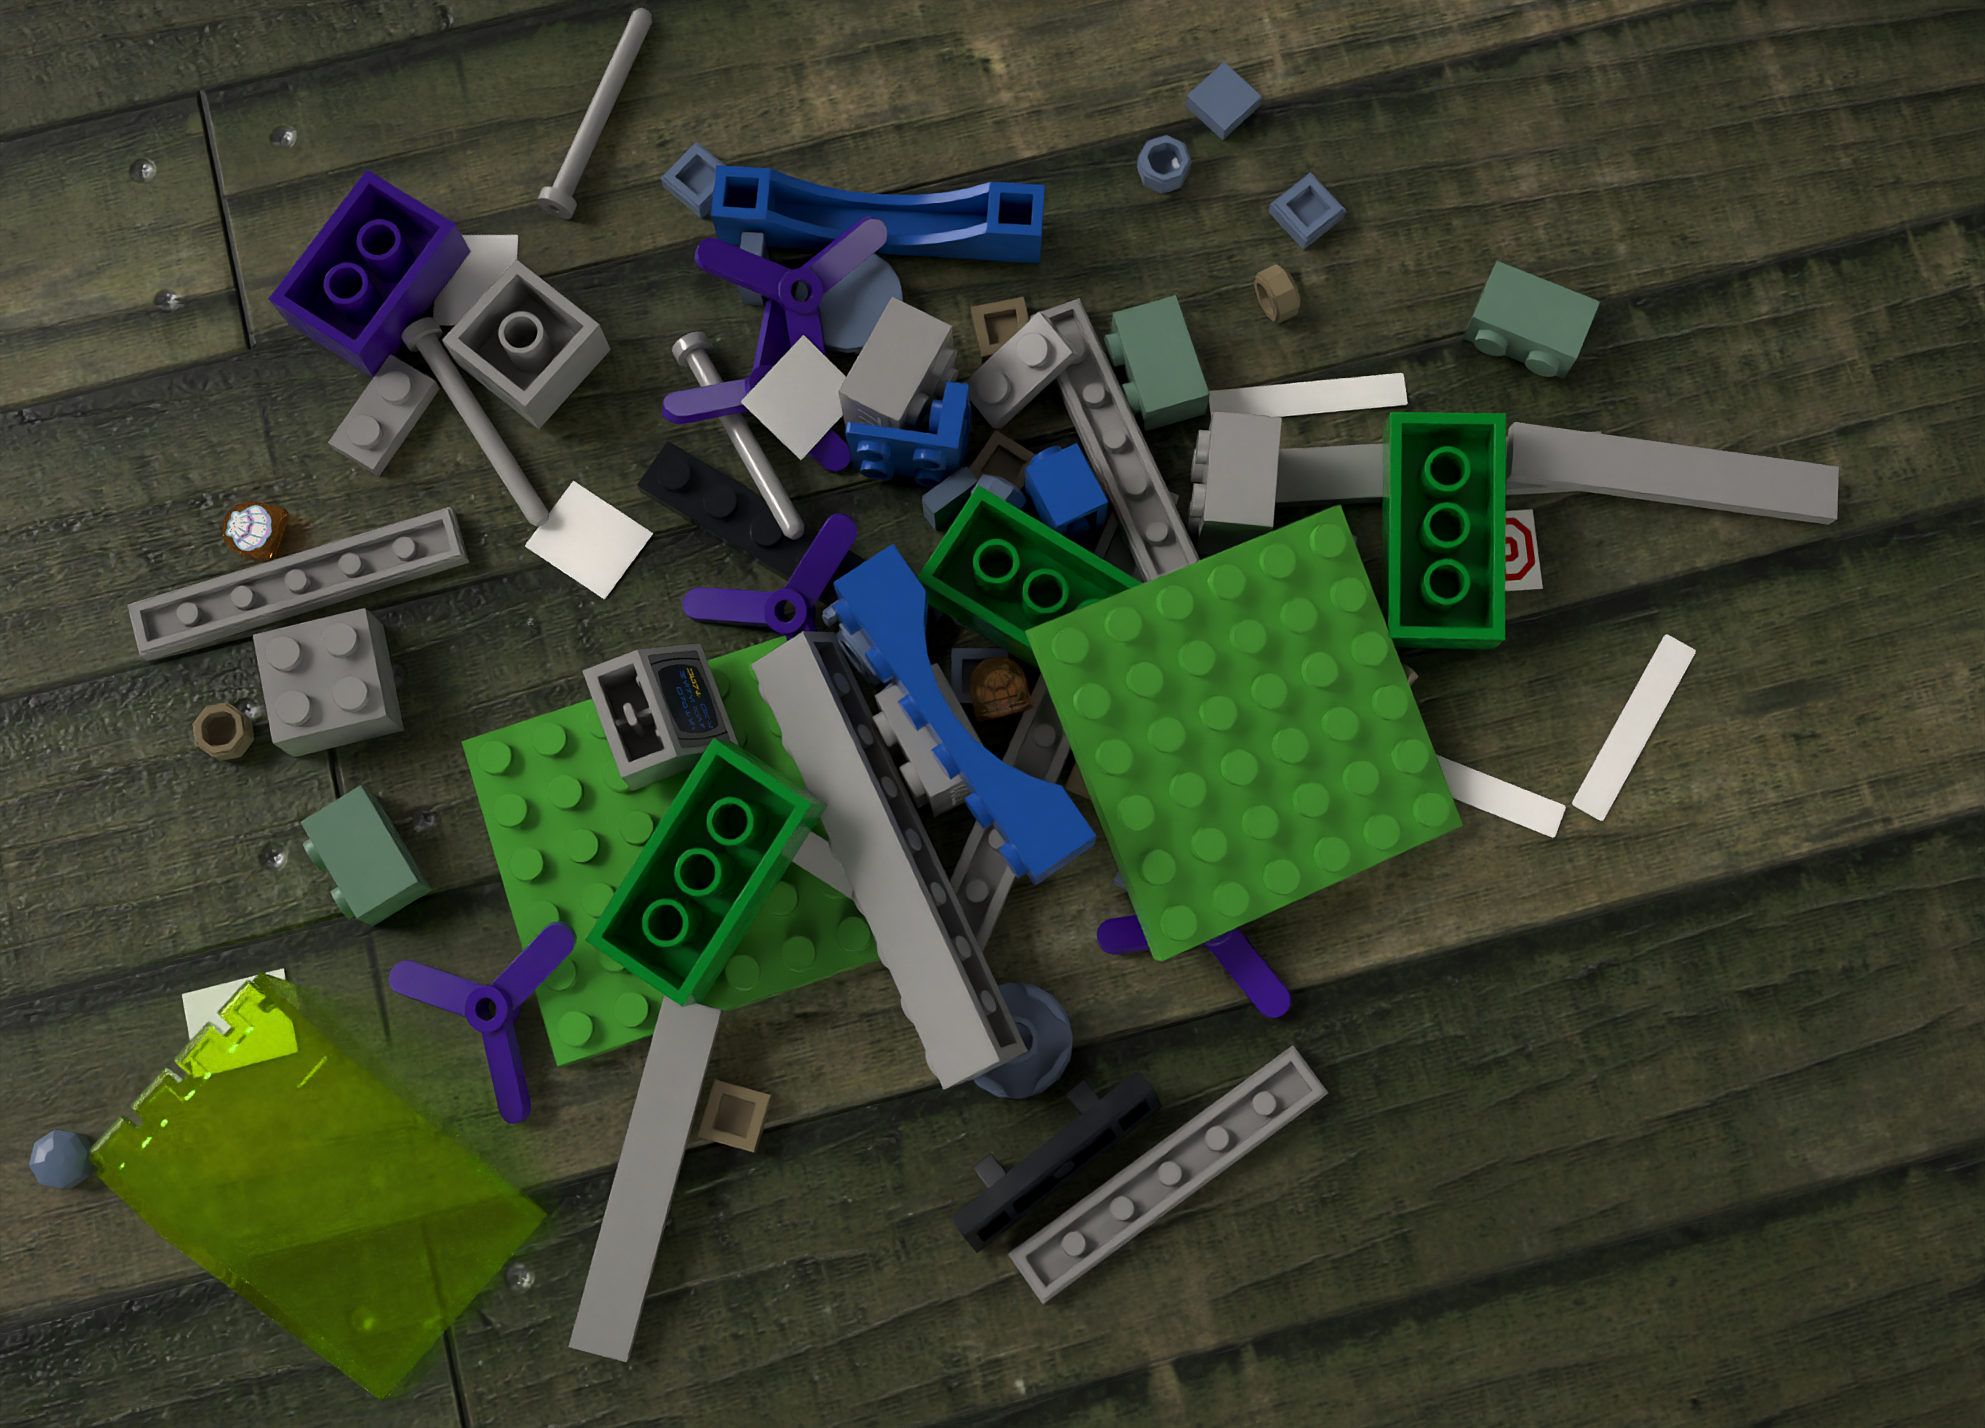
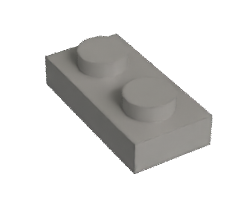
[963,312,1079,430]
[328,354,440,476]

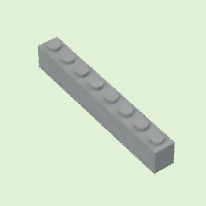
[752,631,1028,1090]

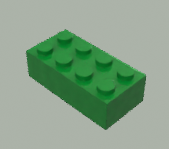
[1381,412,1506,649]
[917,485,1142,671]
[585,738,828,1007]

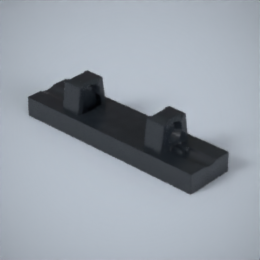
[950,1070,1162,1253]

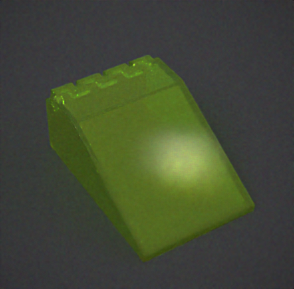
[88,972,548,1401]

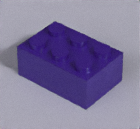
[268,169,471,378]

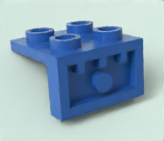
[845,381,972,488]

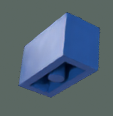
[1025,443,1108,547]

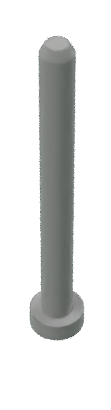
[537,8,652,219]
[401,317,549,527]
[672,332,805,540]

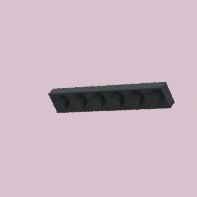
[637,441,947,645]

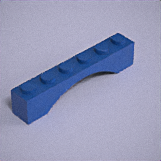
[711,165,1045,263]
[832,544,1096,885]

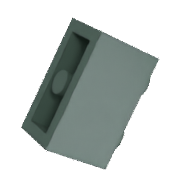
[1463,261,1600,379]
[1104,295,1210,432]
[300,785,432,927]

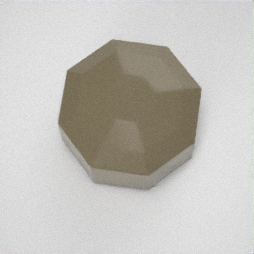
[1254,264,1301,323]
[193,702,255,761]

